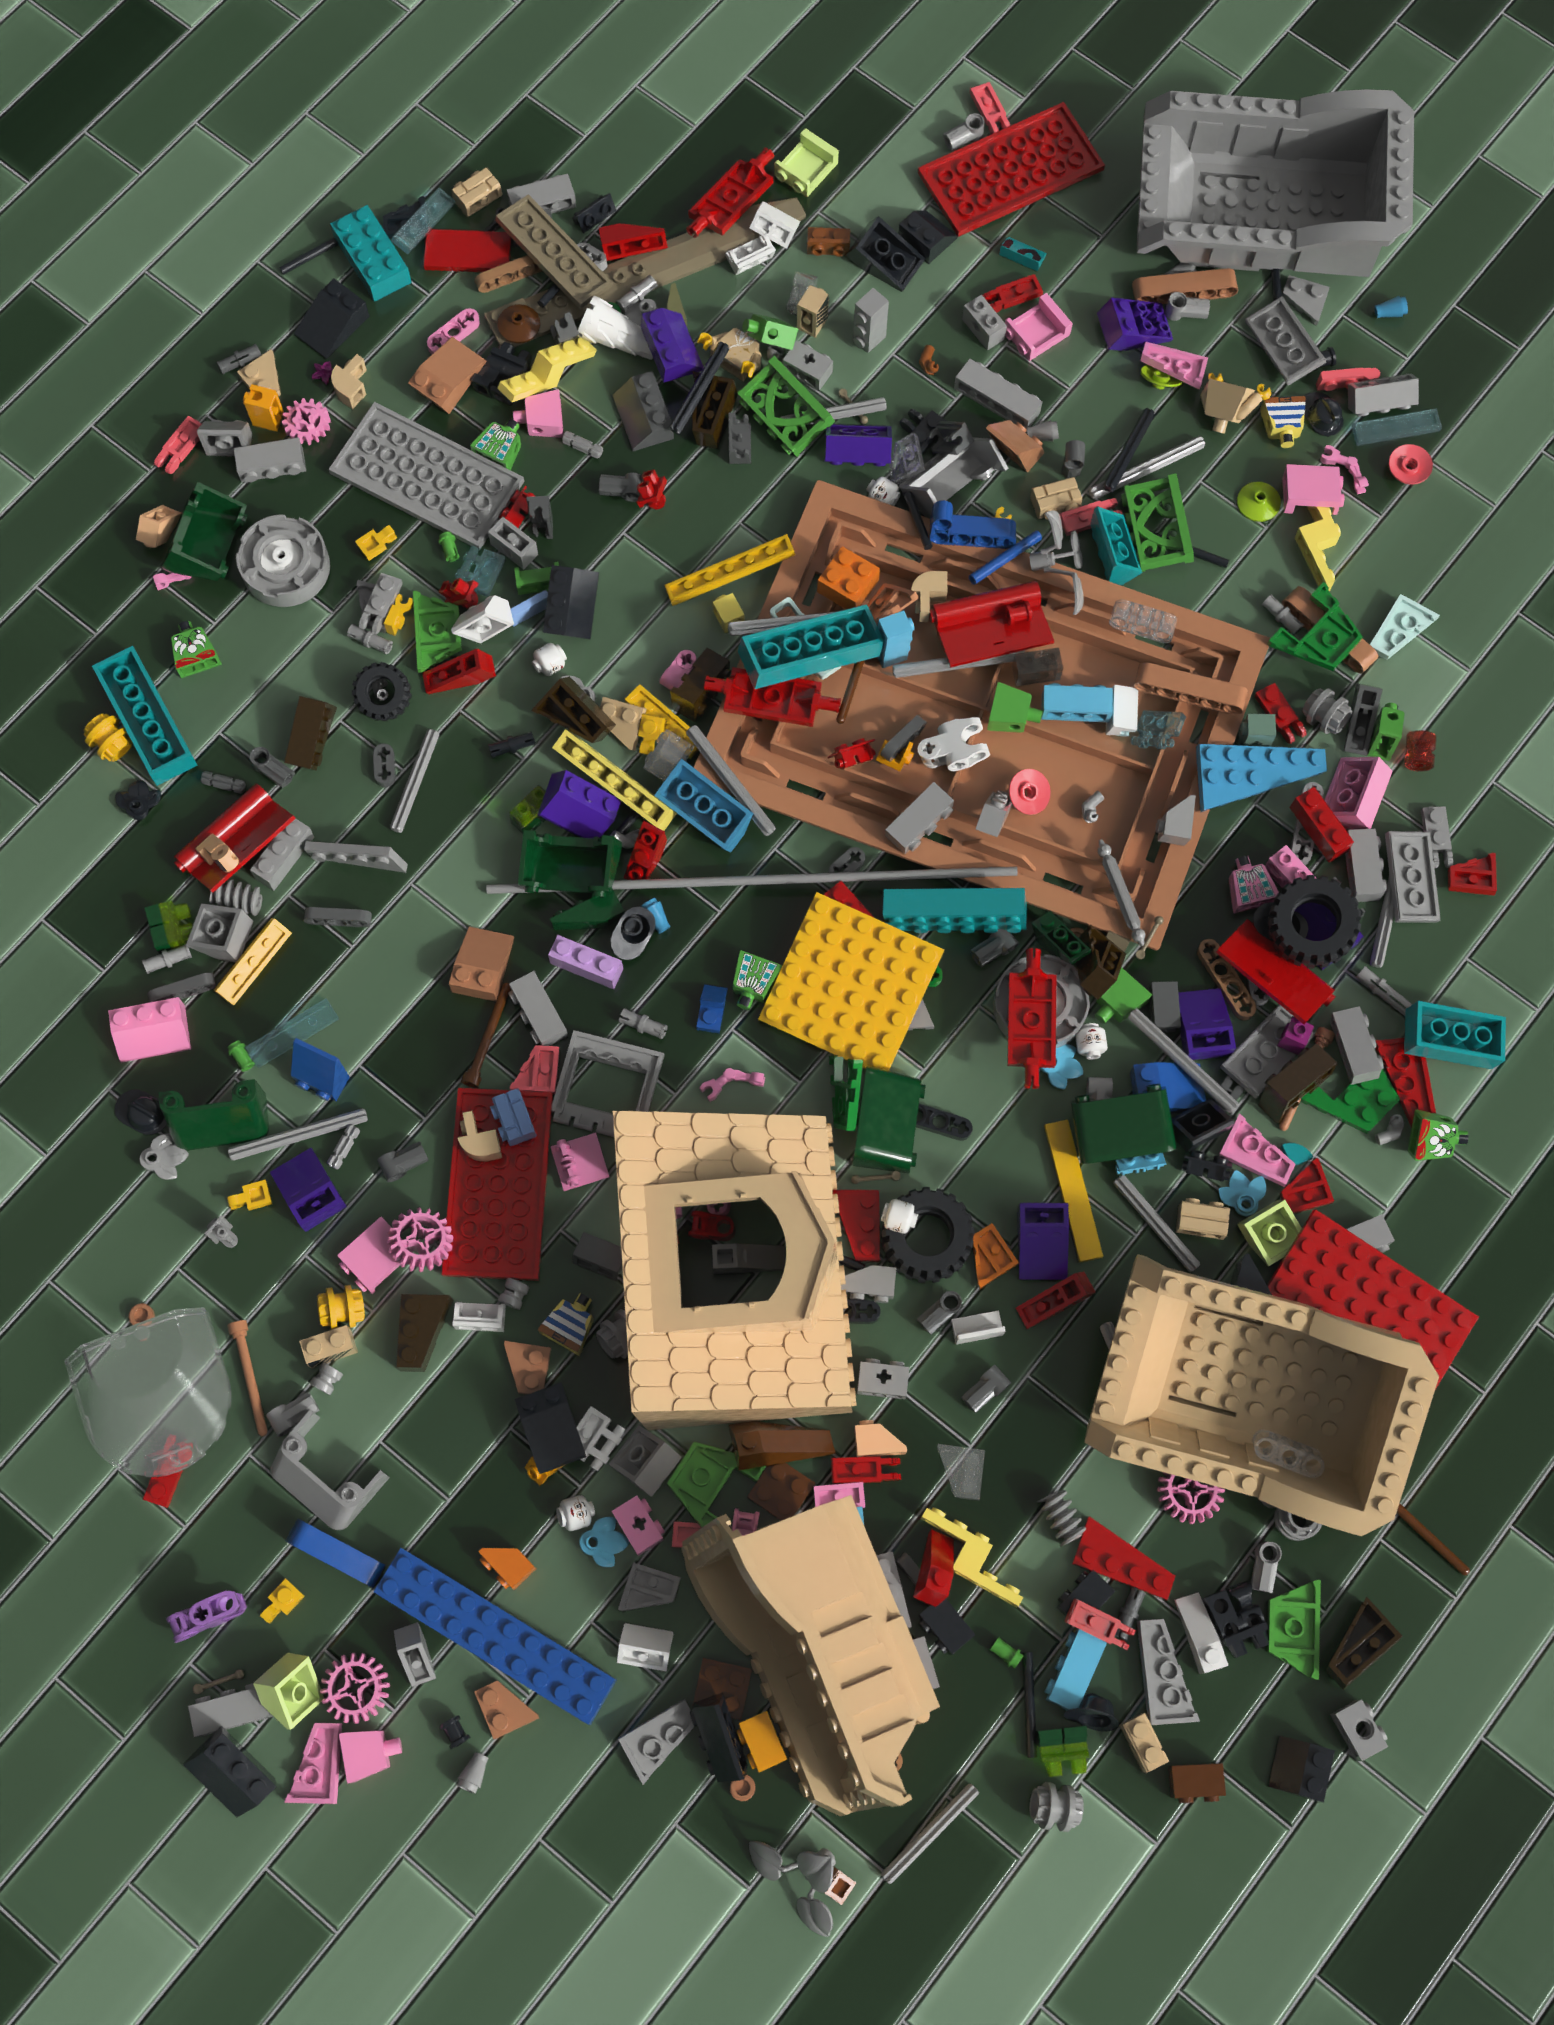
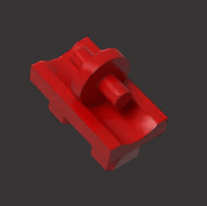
[636,469,667,510]
[439,578,479,609]

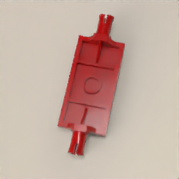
[686,147,774,238]
[704,667,841,727]
[1007,948,1057,1089]

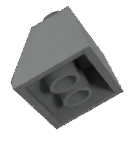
[613,371,674,451]

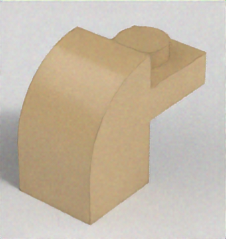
[331,354,367,410]
[911,571,947,622]
[458,1111,502,1161]

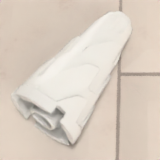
[578,296,653,360]

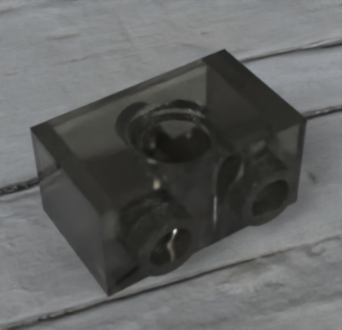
[1012,648,1063,686]

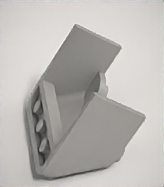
[899,437,1009,519]
[270,1410,390,1531]

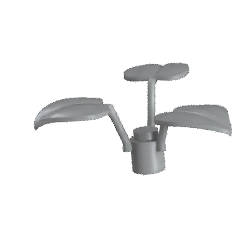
[1030,511,1084,615]
[749,1840,836,1937]

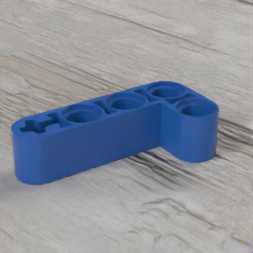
[930,500,1016,549]
[285,1518,385,1588]

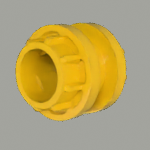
[84,713,133,762]
[317,1285,365,1330]

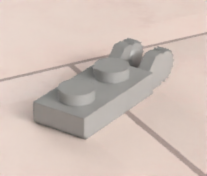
[359,573,403,634]
[1421,806,1453,868]

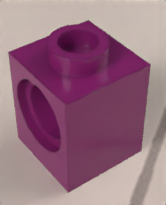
[1277,1016,1314,1055]

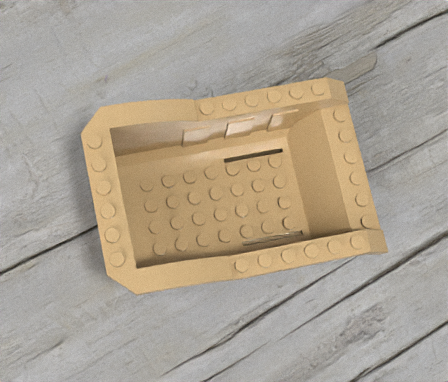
[1085,1254,1439,1536]
[682,1495,940,1816]

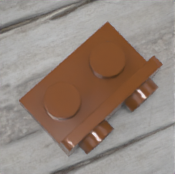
[807,227,850,256]

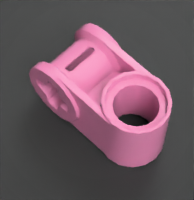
[659,650,697,690]
[732,1508,760,1536]

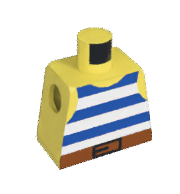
[1260,396,1306,448]
[538,1293,594,1356]

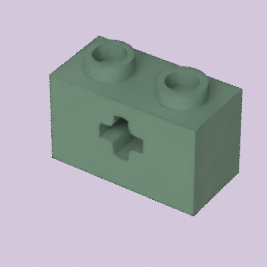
[1236,714,1276,747]

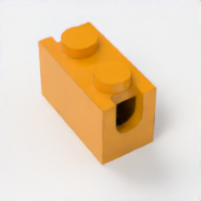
[243,384,284,432]
[736,1711,787,1772]

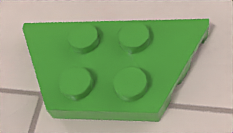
[413,591,462,673]
[1267,1580,1321,1680]

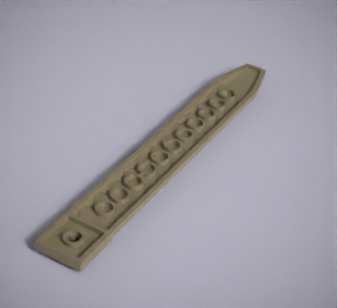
[484,198,806,347]

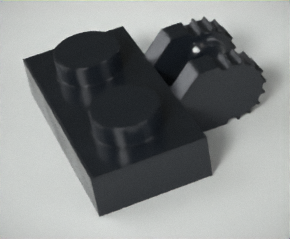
[899,409,947,456]

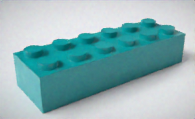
[738,604,885,689]
[92,646,198,786]
[883,888,1027,933]

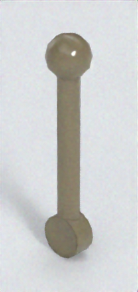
[839,389,868,424]
[1135,916,1164,960]
[851,1171,901,1184]
[193,1669,244,1694]

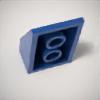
[291,1038,350,1101]
[1130,1062,1206,1114]

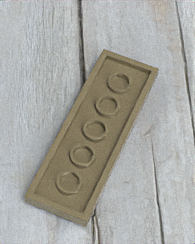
[496,194,613,309]

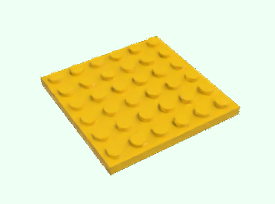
[758,892,945,1070]

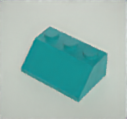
[1090,507,1142,586]

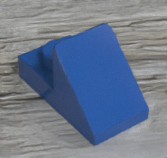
[696,985,728,1033]

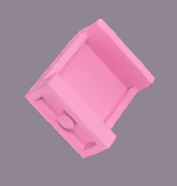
[1005,293,1073,361]
[1282,464,1344,515]
[337,1217,415,1294]

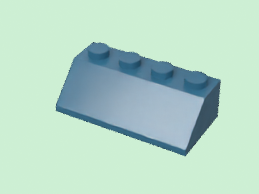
[654,759,754,853]

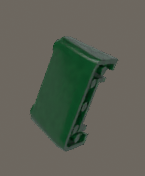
[161,482,248,581]
[518,830,622,898]
[853,1066,926,1174]
[159,1079,269,1151]
[1071,1084,1176,1164]

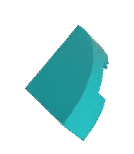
[1281,1143,1314,1166]

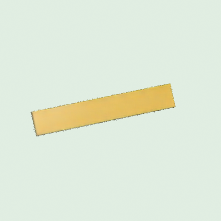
[664,534,796,606]
[1044,1120,1103,1263]

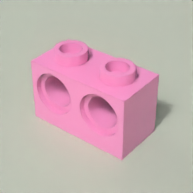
[1265,845,1316,888]

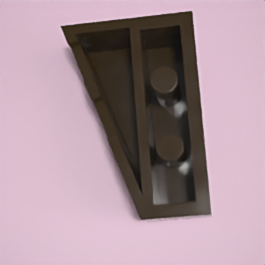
[692,371,738,449]
[670,648,731,722]
[531,676,616,743]
[284,696,337,771]
[1076,924,1126,1000]
[1258,1043,1337,1124]
[396,1294,453,1372]
[1325,1597,1402,1690]

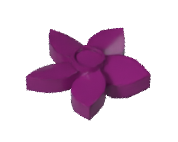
[312,361,333,385]

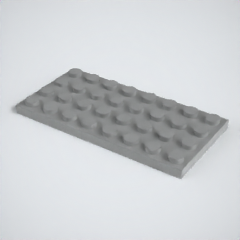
[328,402,525,550]

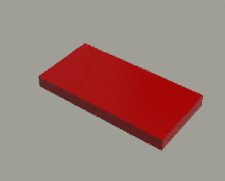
[424,229,512,272]

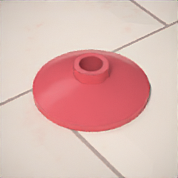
[1389,444,1433,485]
[1009,769,1051,815]

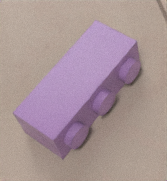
[548,935,623,989]

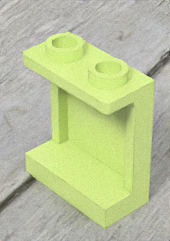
[774,128,839,197]

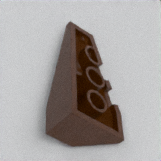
[729,1421,835,1470]

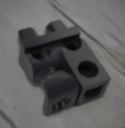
[471,342,532,406]
[1202,1581,1269,1658]

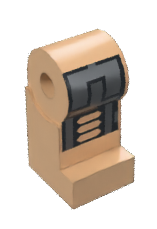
[195,833,239,872]

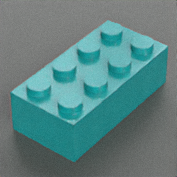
[330,205,412,302]
[1404,1001,1506,1069]

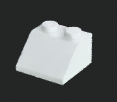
[451,595,514,644]

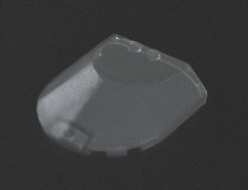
[64,1307,231,1477]

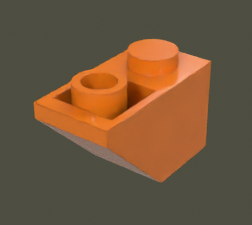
[478,1548,536,1590]

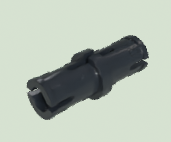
[488,731,536,758]

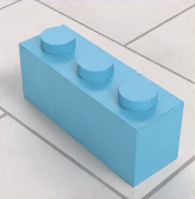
[877,611,914,669]
[1041,683,1113,722]
[1045,1629,1107,1710]

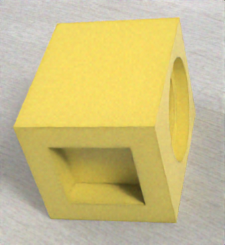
[713,593,745,633]

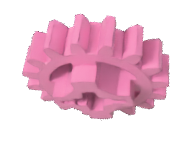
[282,398,331,445]

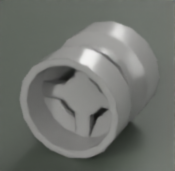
[498,1278,529,1310]
[310,1362,343,1395]

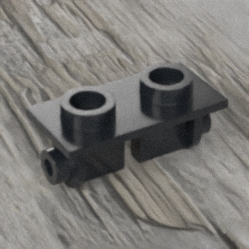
[572,193,617,234]
[1181,1150,1232,1182]

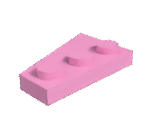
[1140,342,1208,390]
[1219,1113,1296,1187]
[284,1723,342,1804]

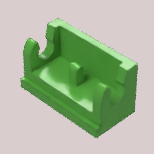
[514,562,559,595]

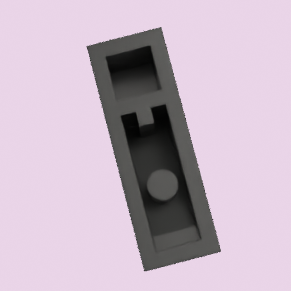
[1344,683,1383,756]

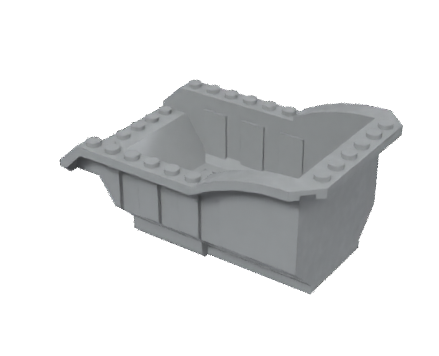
[1136,89,1414,277]

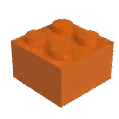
[817,546,880,610]

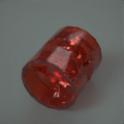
[1404,730,1437,771]

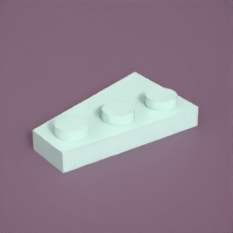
[1370,594,1440,660]

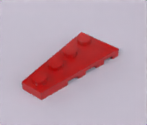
[1376,1038,1436,1128]
[1072,1516,1175,1600]

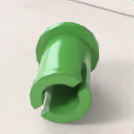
[438,532,460,562]
[228,1041,255,1072]
[990,1637,1023,1668]

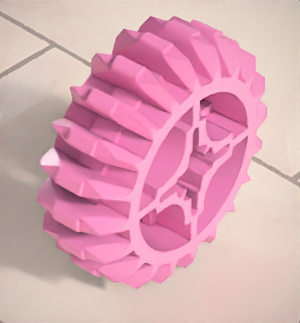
[387,1207,453,1273]
[1157,1472,1225,1524]
[320,1653,390,1724]

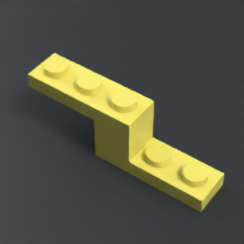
[498,337,597,402]
[1295,506,1340,591]
[921,1507,1023,1608]

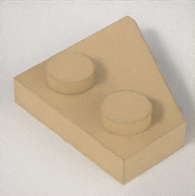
[237,350,281,396]
[600,697,646,751]

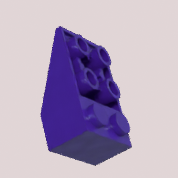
[1097,298,1173,351]
[1178,988,1236,1060]
[270,1148,347,1232]
[1017,1203,1069,1280]

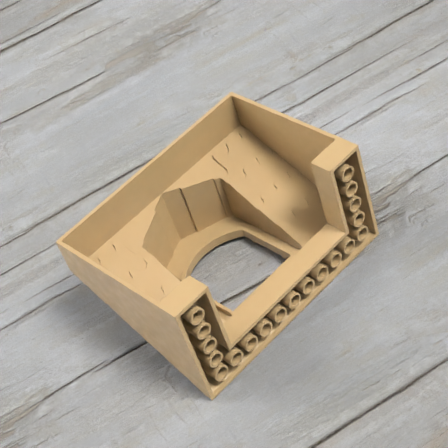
[613,1111,857,1430]

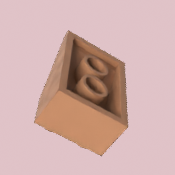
[408,337,487,414]
[986,420,1045,473]
[449,927,514,1002]

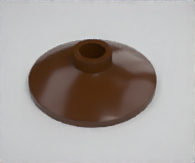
[497,304,540,343]

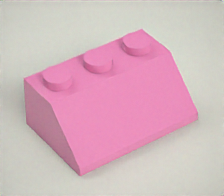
[1324,757,1392,830]
[108,997,191,1063]

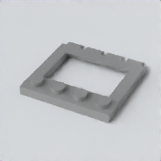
[551,1030,664,1137]

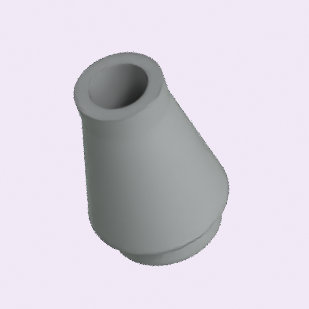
[1027,420,1059,442]
[457,1752,489,1794]

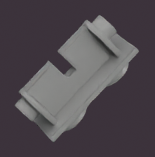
[205,1215,238,1248]

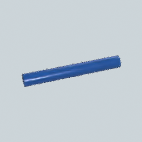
[968,530,1042,585]

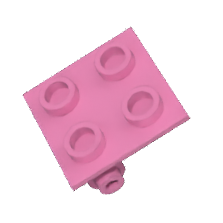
[551,1133,609,1191]

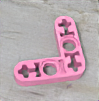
[427,308,480,355]

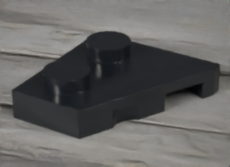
[383,196,427,239]

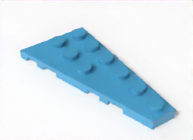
[1196,744,1327,813]

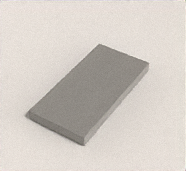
[1245,296,1326,386]
[1385,831,1441,923]
[1220,1005,1315,1099]

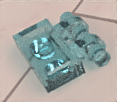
[455,546,505,597]
[1131,710,1186,749]

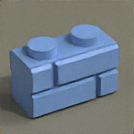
[490,1088,537,1146]

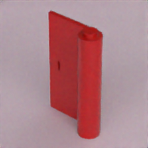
[929,581,1054,668]
[174,783,296,893]
[1216,919,1336,1024]

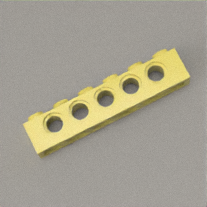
[552,729,677,831]

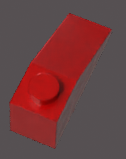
[599,223,668,261]
[422,648,496,694]
[1016,1272,1096,1329]
[914,1529,954,1607]

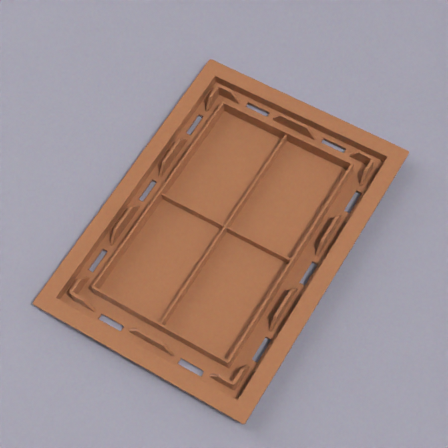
[694,480,1270,950]

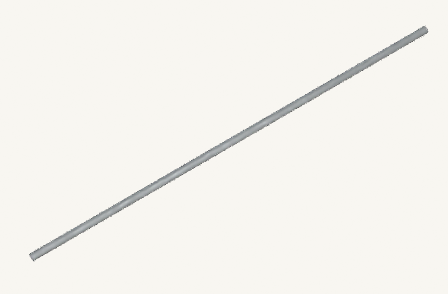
[486,866,1017,894]

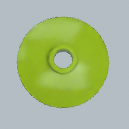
[1140,365,1183,389]
[1237,482,1281,522]

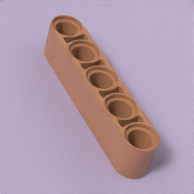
[1132,268,1238,304]
[1281,586,1378,674]
[1134,663,1248,715]

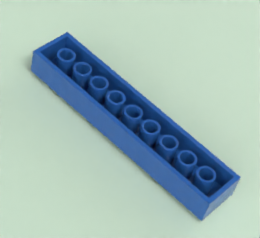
[374,1548,617,1725]

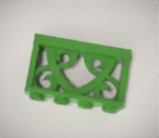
[737,356,835,457]
[1121,473,1194,572]

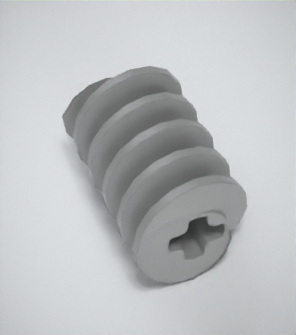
[209,879,263,916]
[1037,1490,1086,1547]

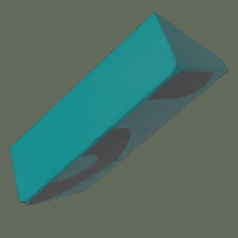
[999,237,1047,271]

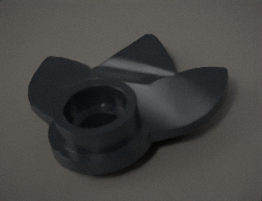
[115,780,161,820]

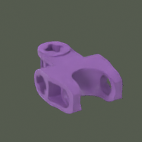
[166,1591,247,1643]

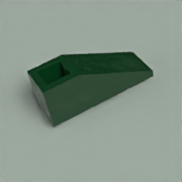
[550,889,625,930]
[1032,911,1091,965]

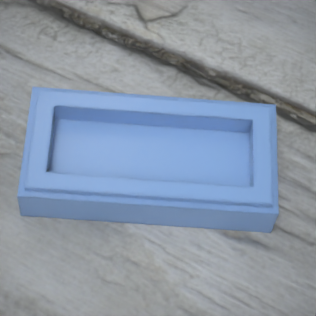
[510,590,548,627]

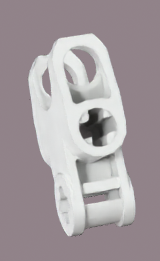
[918,717,990,771]

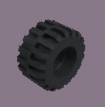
[352,662,412,721]

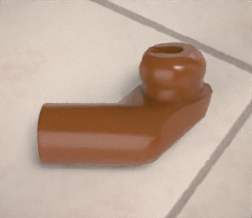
[919,345,939,375]

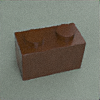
[1168,1763,1226,1803]

